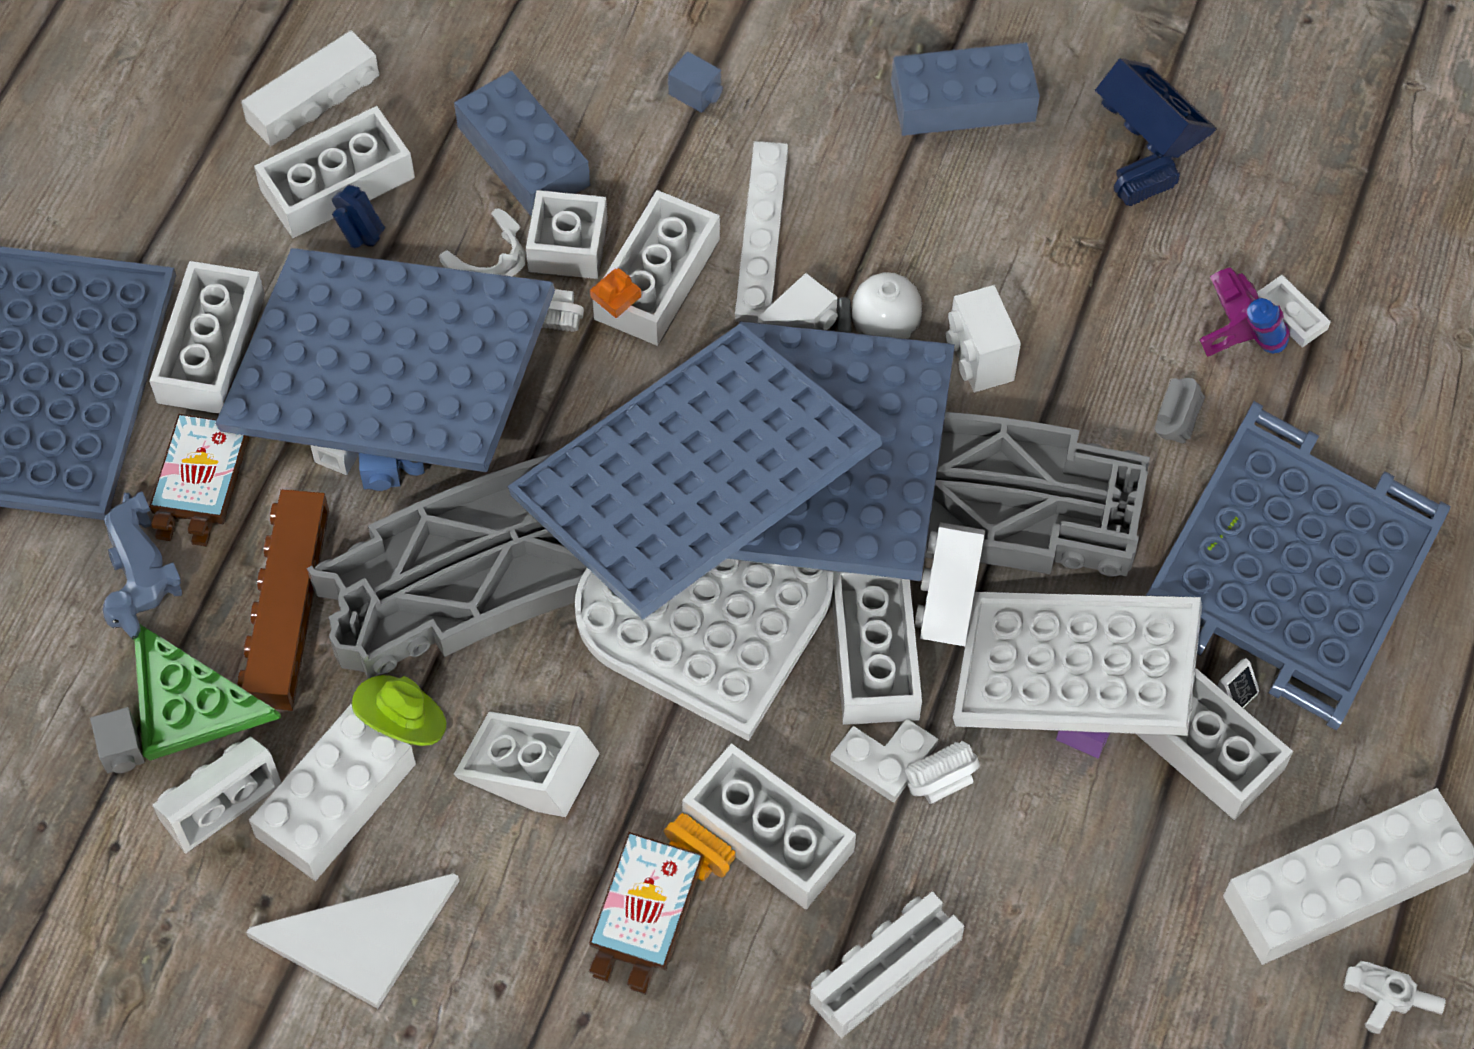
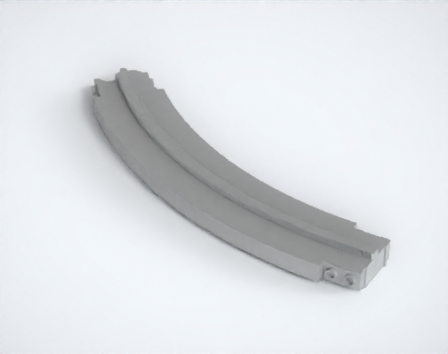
[307,412,1150,679]

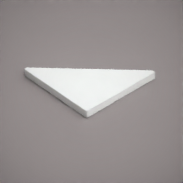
[246,873,460,1009]

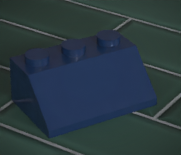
[1095,58,1217,158]

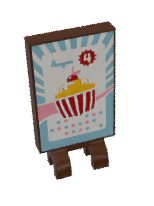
[149,414,250,547]
[589,832,705,995]

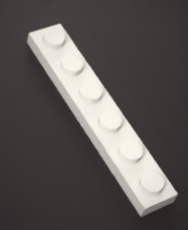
[735,141,788,323]

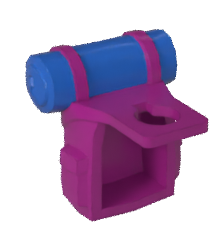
[1200,267,1290,357]

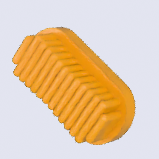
[663,813,736,882]

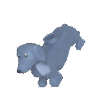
[102,491,182,639]

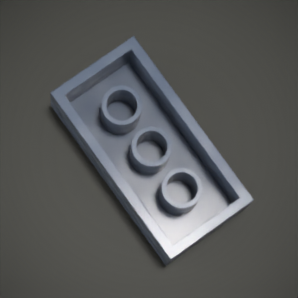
[891,42,1040,136]
[454,70,590,217]

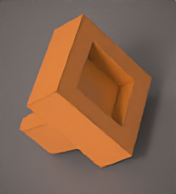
[590,268,641,318]

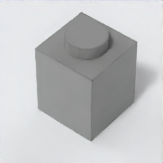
[90,707,145,774]

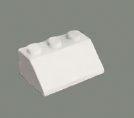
[152,737,281,854]

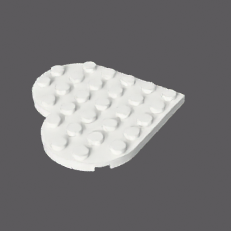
[575,559,833,741]

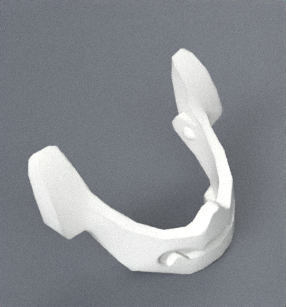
[439,208,526,277]

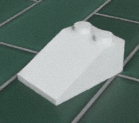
[454,711,600,817]

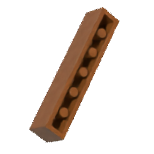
[237,489,329,711]

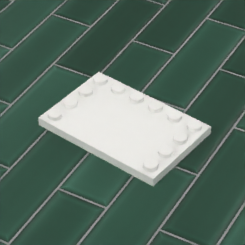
[953,592,1202,736]

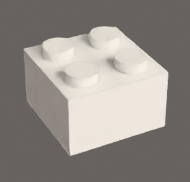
[526,190,608,279]
[946,285,1021,392]

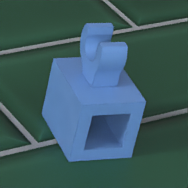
[359,453,425,491]

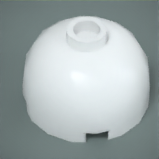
[852,272,922,339]

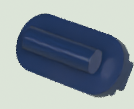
[1113,154,1180,206]
[332,184,385,249]

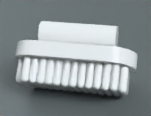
[542,289,584,332]
[905,741,980,804]

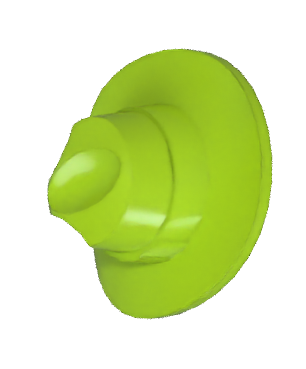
[352,675,446,746]

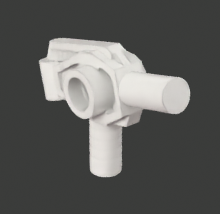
[1344,961,1446,1034]

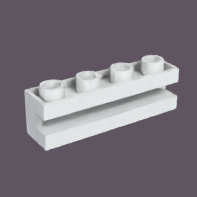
[810,892,964,1038]

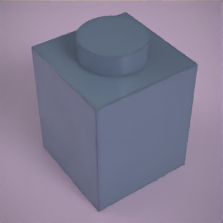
[668,51,723,113]

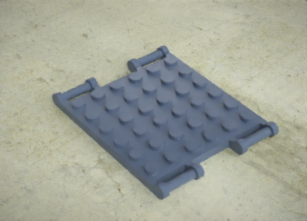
[1146,401,1451,731]

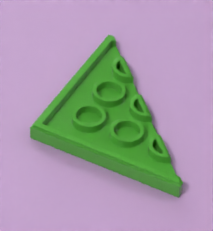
[134,624,281,761]

